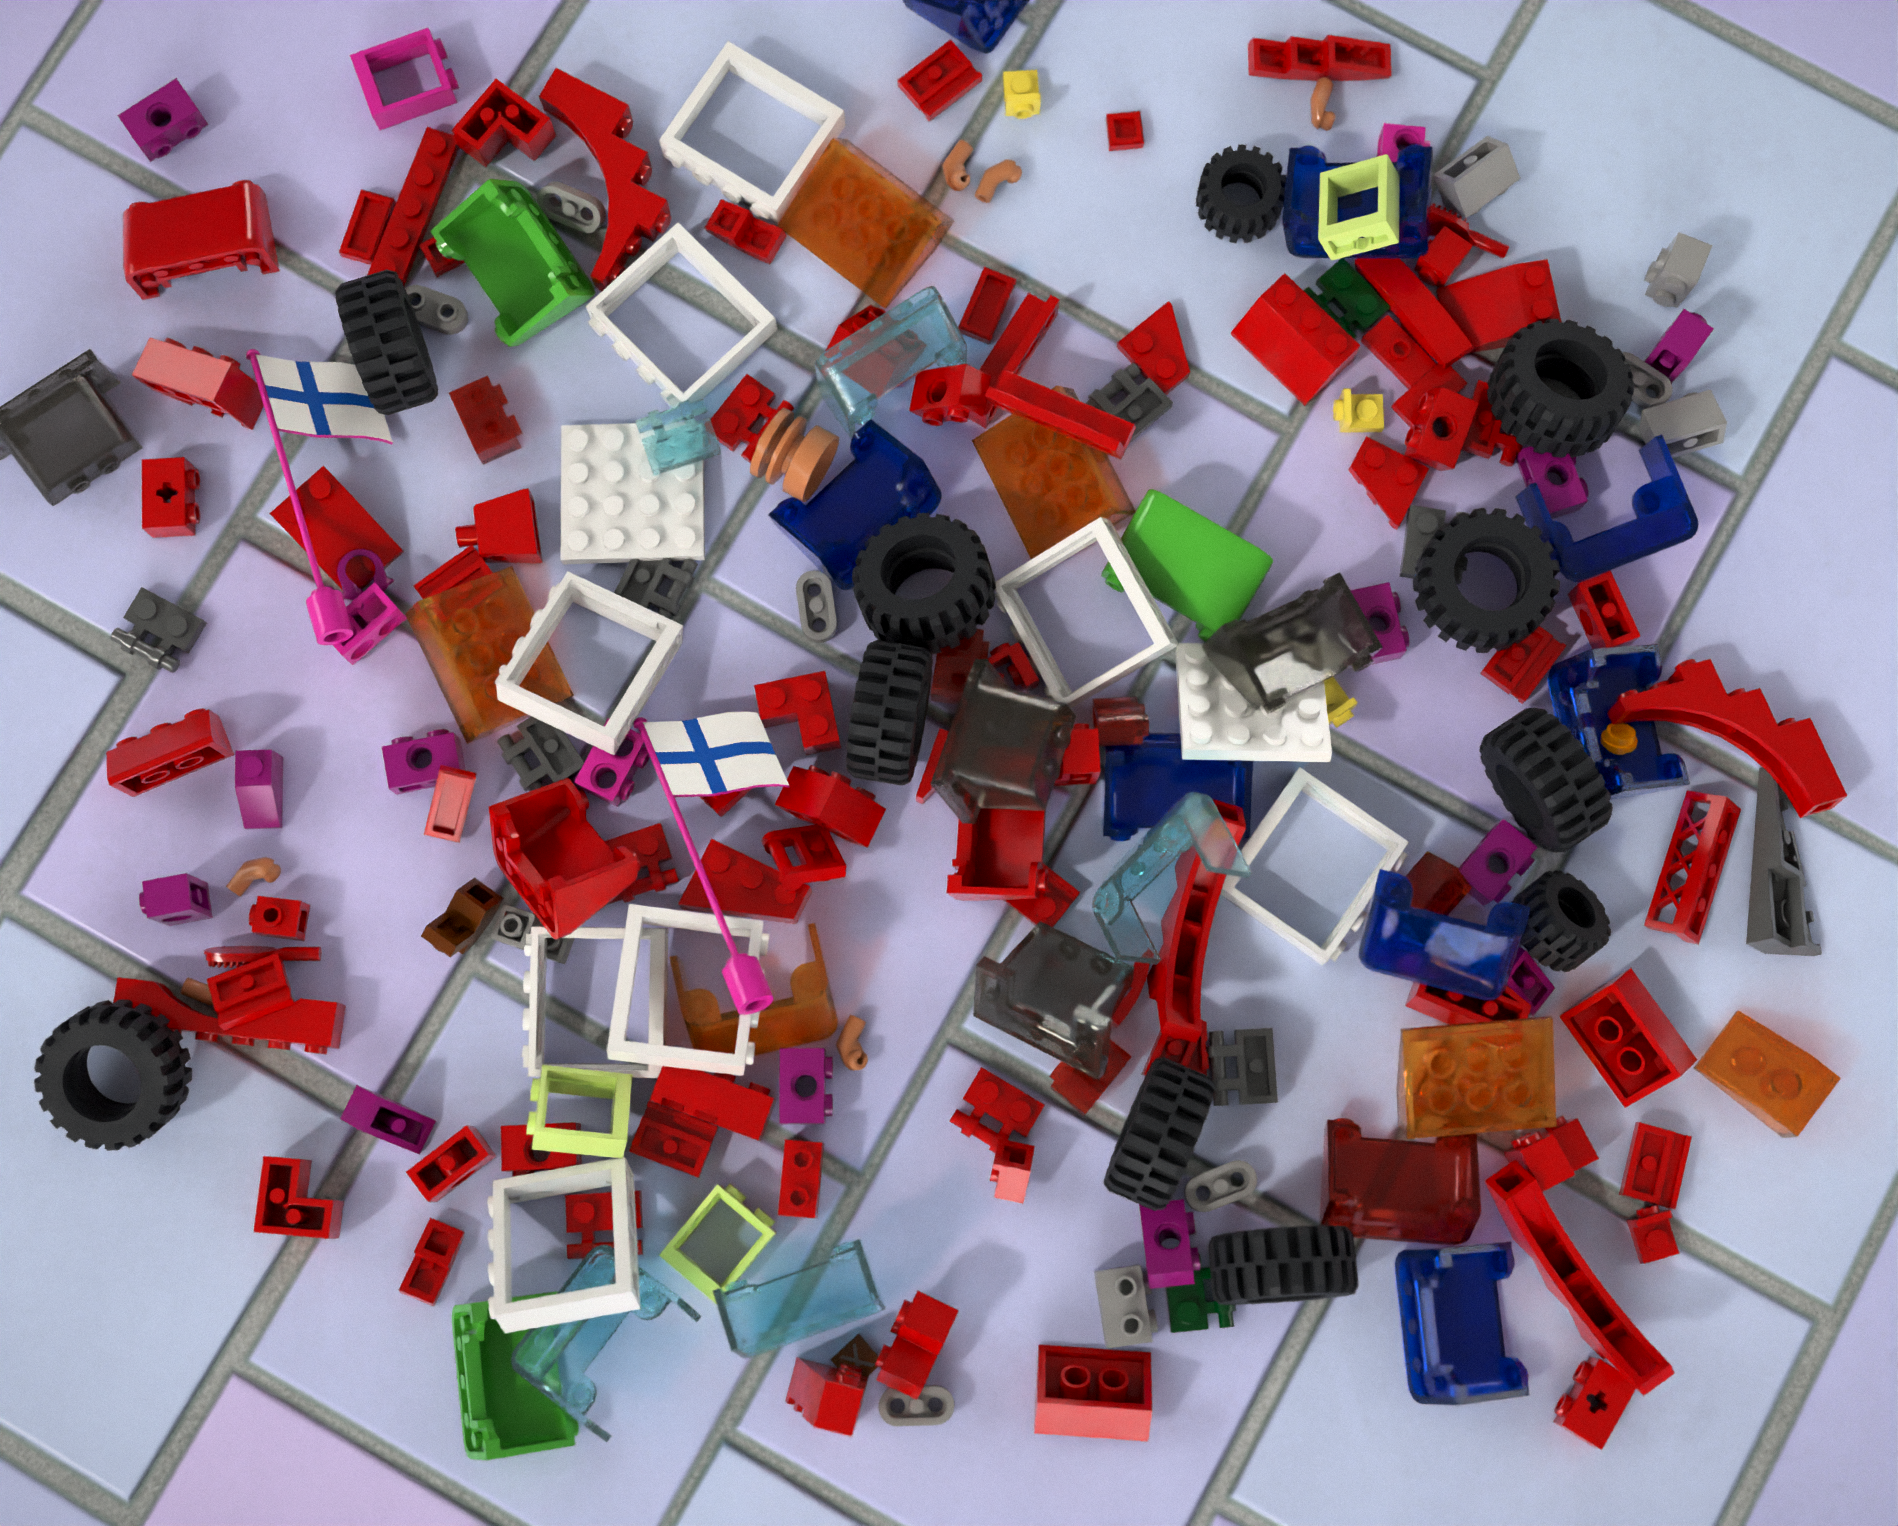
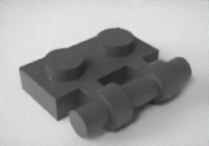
[1086,363,1173,444]
[1399,505,1470,584]
[614,558,698,619]
[110,587,207,673]
[497,716,584,792]
[1206,1028,1278,1106]

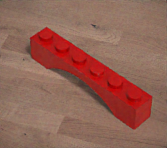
[113,977,346,1055]

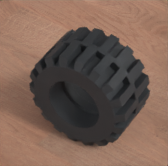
[1196,145,1288,243]
[1509,870,1611,972]

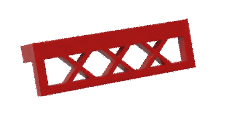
[970,292,1060,429]
[985,370,1136,460]
[1644,790,1741,945]

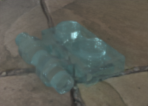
[635,399,721,476]

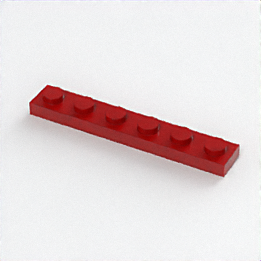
[367,127,460,286]

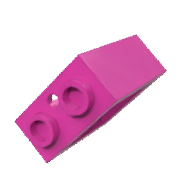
[350,27,459,130]

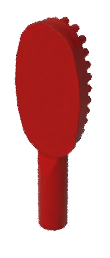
[1405,200,1509,259]
[204,946,322,968]

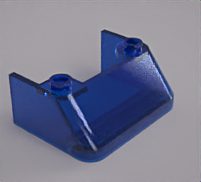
[1515,434,1699,582]

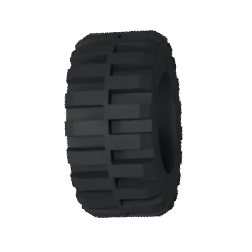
[335,270,438,415]
[1487,319,1634,458]
[1413,508,1560,653]
[852,513,996,654]
[846,640,933,786]
[1479,708,1613,852]
[34,999,192,1151]
[1103,1057,1215,1211]
[1208,1225,1359,1305]

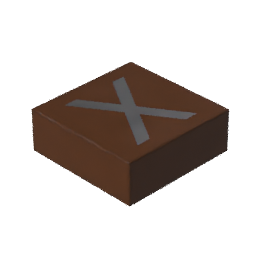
[830,1333,878,1377]

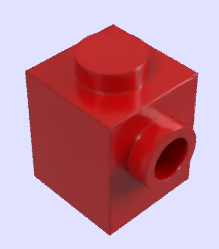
[1414,225,1473,288]
[249,896,310,941]

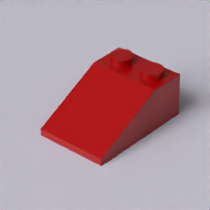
[1436,259,1562,353]
[269,465,404,591]

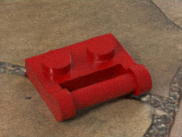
[762,825,846,891]

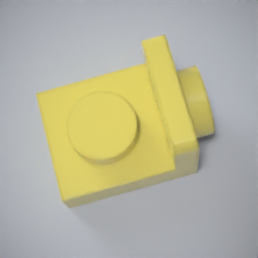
[1003,70,1041,119]
[1333,388,1384,432]
[1323,672,1358,728]

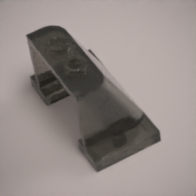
[0,349,143,506]
[930,659,1077,824]
[973,921,1135,1080]

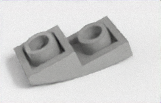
[490,904,575,965]

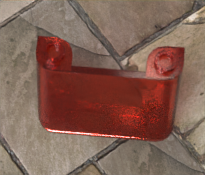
[1320,1118,1481,1245]

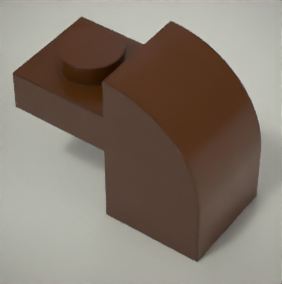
[421,877,504,958]

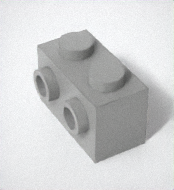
[1433,136,1520,218]
[1644,232,1712,308]
[1639,389,1727,463]
[1094,1265,1158,1348]

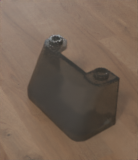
[1202,573,1383,714]

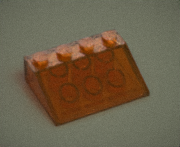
[777,138,954,308]
[972,385,1136,559]
[405,566,574,744]
[1396,1016,1556,1139]

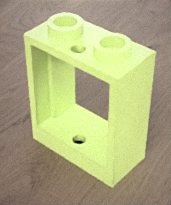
[1318,154,1400,261]
[526,1065,632,1158]
[659,1184,777,1304]

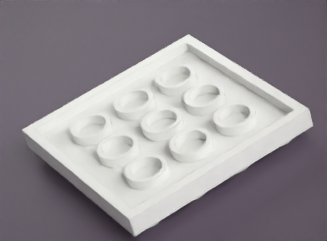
[561,421,705,564]
[1175,643,1332,762]

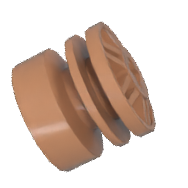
[750,408,839,502]

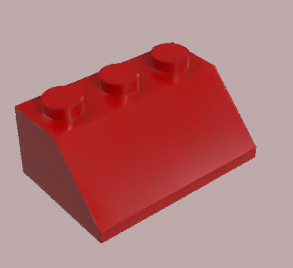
[1231,273,1361,406]
[106,708,234,797]
[1559,968,1697,1108]
[1034,1344,1152,1441]

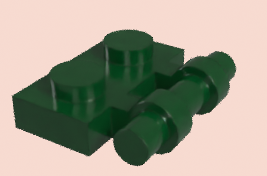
[1303,258,1390,340]
[1165,1253,1236,1333]

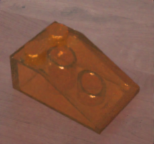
[1694,1010,1841,1138]

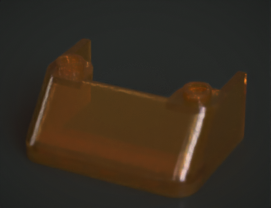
[669,923,838,1057]

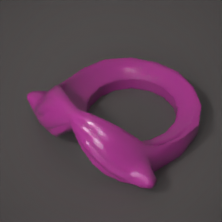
[337,549,394,600]

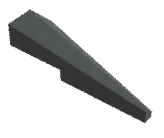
[1746,767,1822,956]

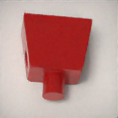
[455,488,543,563]

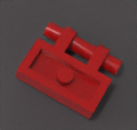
[704,373,795,463]
[1461,380,1523,467]
[604,823,679,904]
[949,1067,1045,1153]
[565,1190,643,1262]

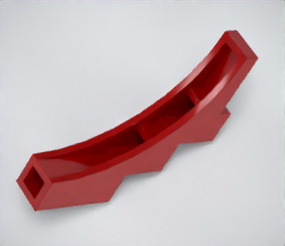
[539,68,672,291]
[1607,659,1848,818]
[1147,797,1246,1043]
[1485,1160,1675,1396]

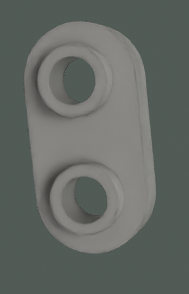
[537,181,606,233]
[405,285,468,335]
[1622,352,1672,409]
[796,570,837,643]
[1184,1160,1257,1212]
[879,1385,954,1426]

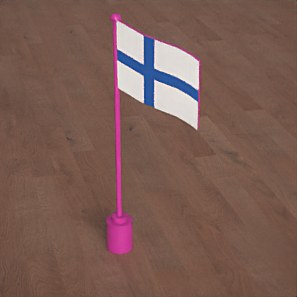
[246,349,393,646]
[633,711,790,1015]

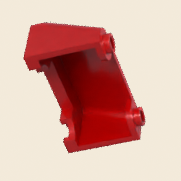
[123,180,280,300]
[946,746,1054,901]
[489,778,641,940]

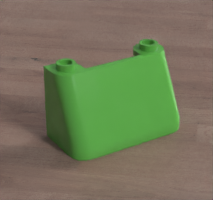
[430,179,595,347]
[1101,489,1273,646]
[452,1291,579,1461]

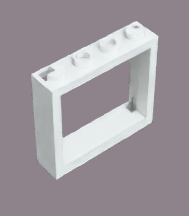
[659,41,846,224]
[586,222,777,414]
[995,517,1179,709]
[494,572,683,755]
[1220,767,1409,965]
[607,904,769,1076]
[522,926,669,1078]
[488,1156,641,1333]

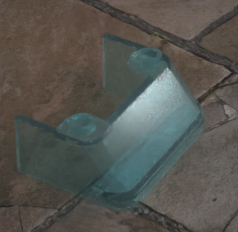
[815,286,967,438]
[1092,792,1252,964]
[713,1239,886,1359]
[511,1245,702,1442]

